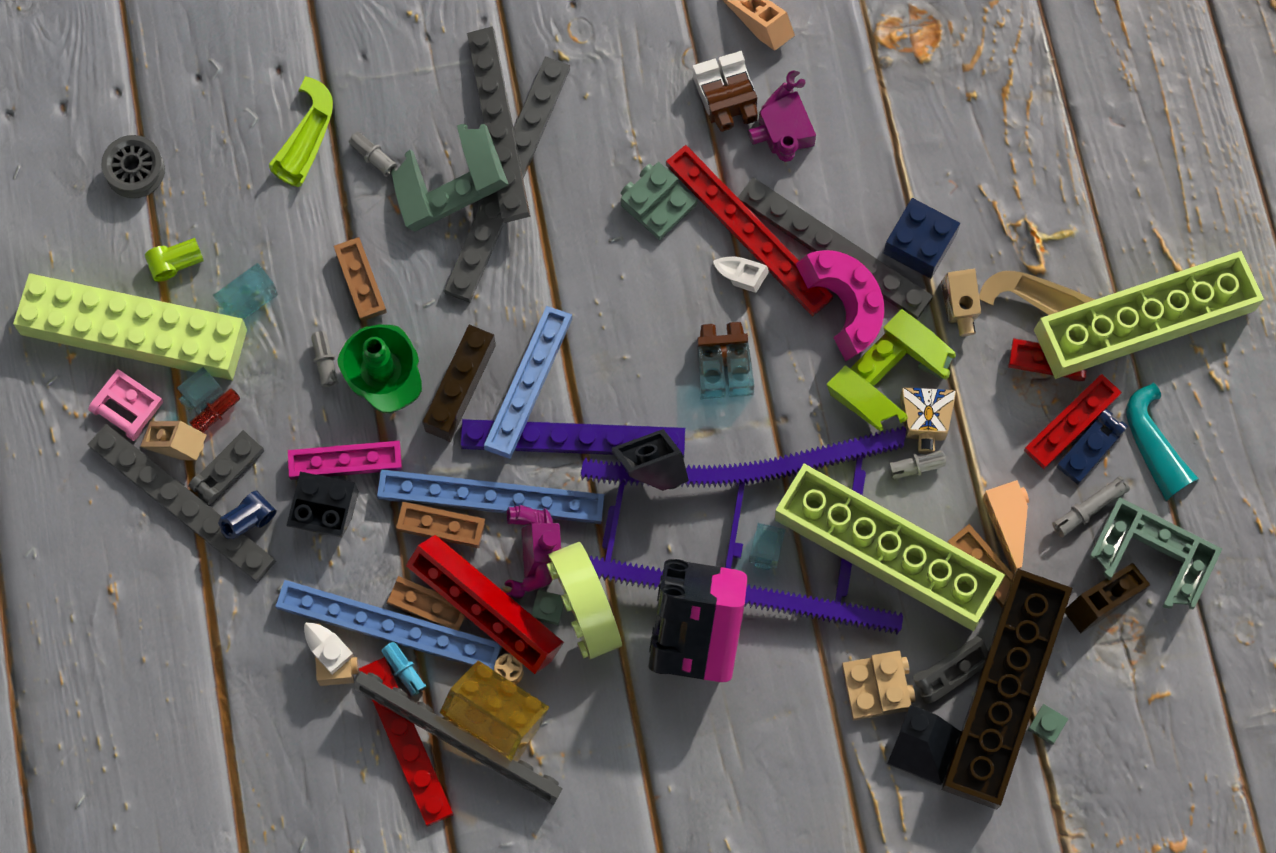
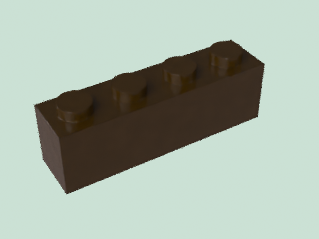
[423,324,496,442]

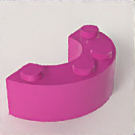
[796,250,884,362]

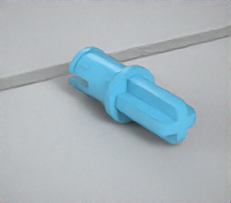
[382,642,427,697]

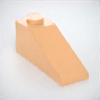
[723,0,795,51]
[982,480,1029,574]

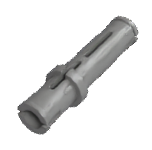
[1052,476,1130,537]

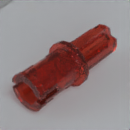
[189,388,240,433]

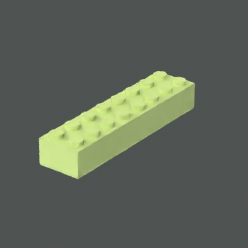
[1034,251,1264,379]
[13,273,247,381]
[775,464,1005,631]

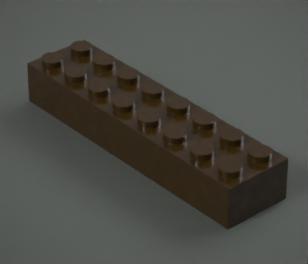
[941,569,1073,810]

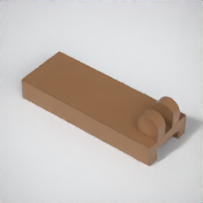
[386,576,465,631]

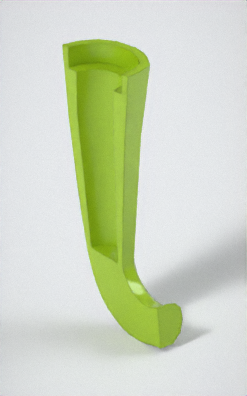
[269,76,333,187]

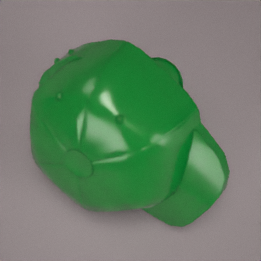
[337,324,422,414]

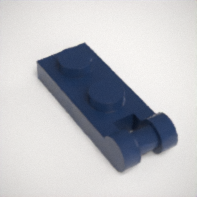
[1056,409,1128,485]

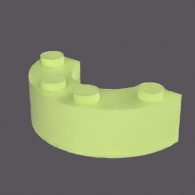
[546,541,622,660]

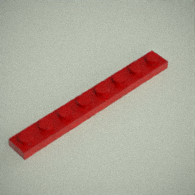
[666,145,833,317]

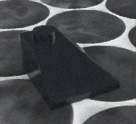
[611,429,689,491]
[887,705,961,786]

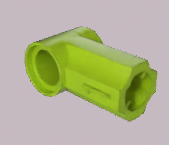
[145,238,204,282]

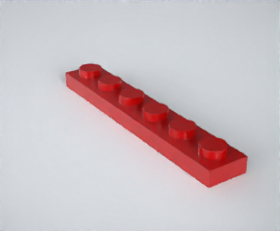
[358,657,454,827]

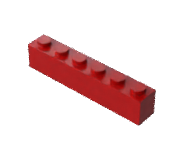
[406,535,564,674]

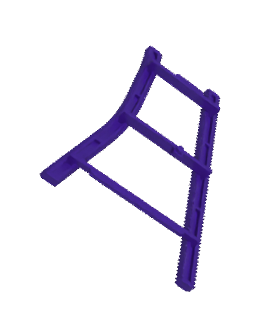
[580,426,906,635]

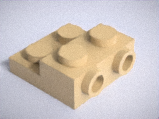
[842,650,915,721]

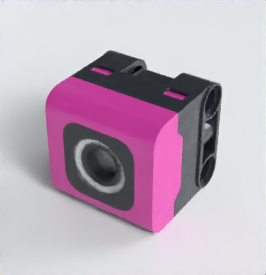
[648,559,747,682]

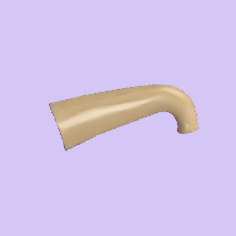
[979,271,1095,315]

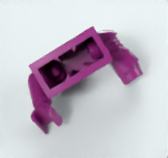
[748,70,816,162]
[504,505,561,599]

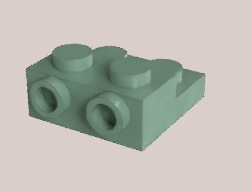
[621,161,698,241]

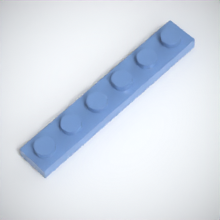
[484,306,572,459]

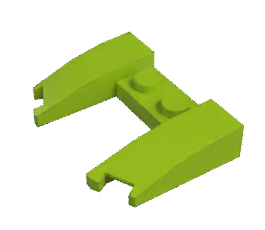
[827,309,956,432]

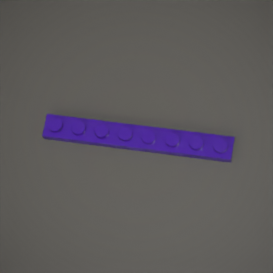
[461,419,685,458]

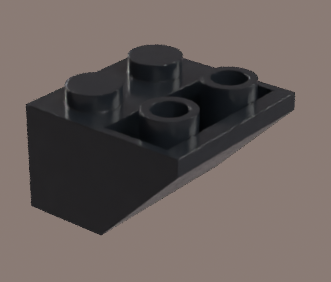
[287,471,359,537]

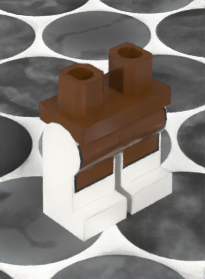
[692,51,758,132]

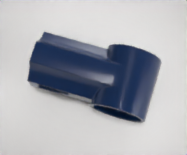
[218,490,277,540]

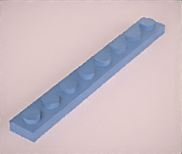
[377,470,605,524]
[275,580,502,673]

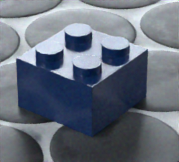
[883,198,960,279]

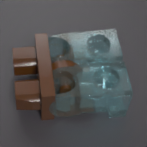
[697,322,755,399]

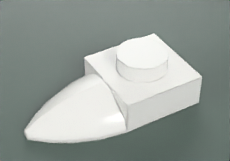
[713,257,769,293]
[304,622,354,675]

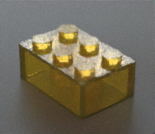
[439,660,550,761]

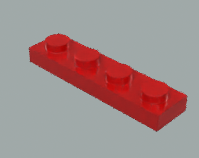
[1024,373,1122,469]

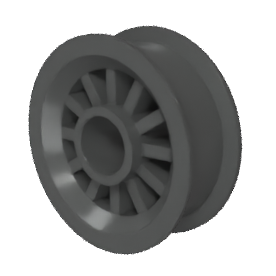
[101,135,165,198]

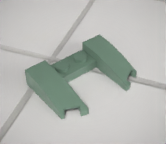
[391,124,509,232]
[1090,497,1222,610]

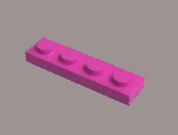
[288,441,402,480]

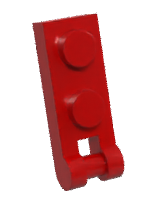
[1008,338,1086,382]

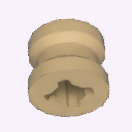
[494,654,524,687]

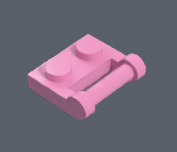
[88,369,163,441]

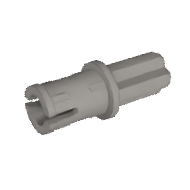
[348,131,397,177]
[311,331,339,387]
[889,450,946,480]

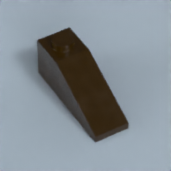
[1065,563,1150,634]

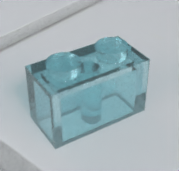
[213,263,278,320]

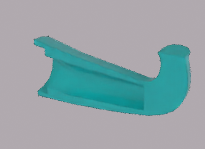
[1126,382,1199,501]

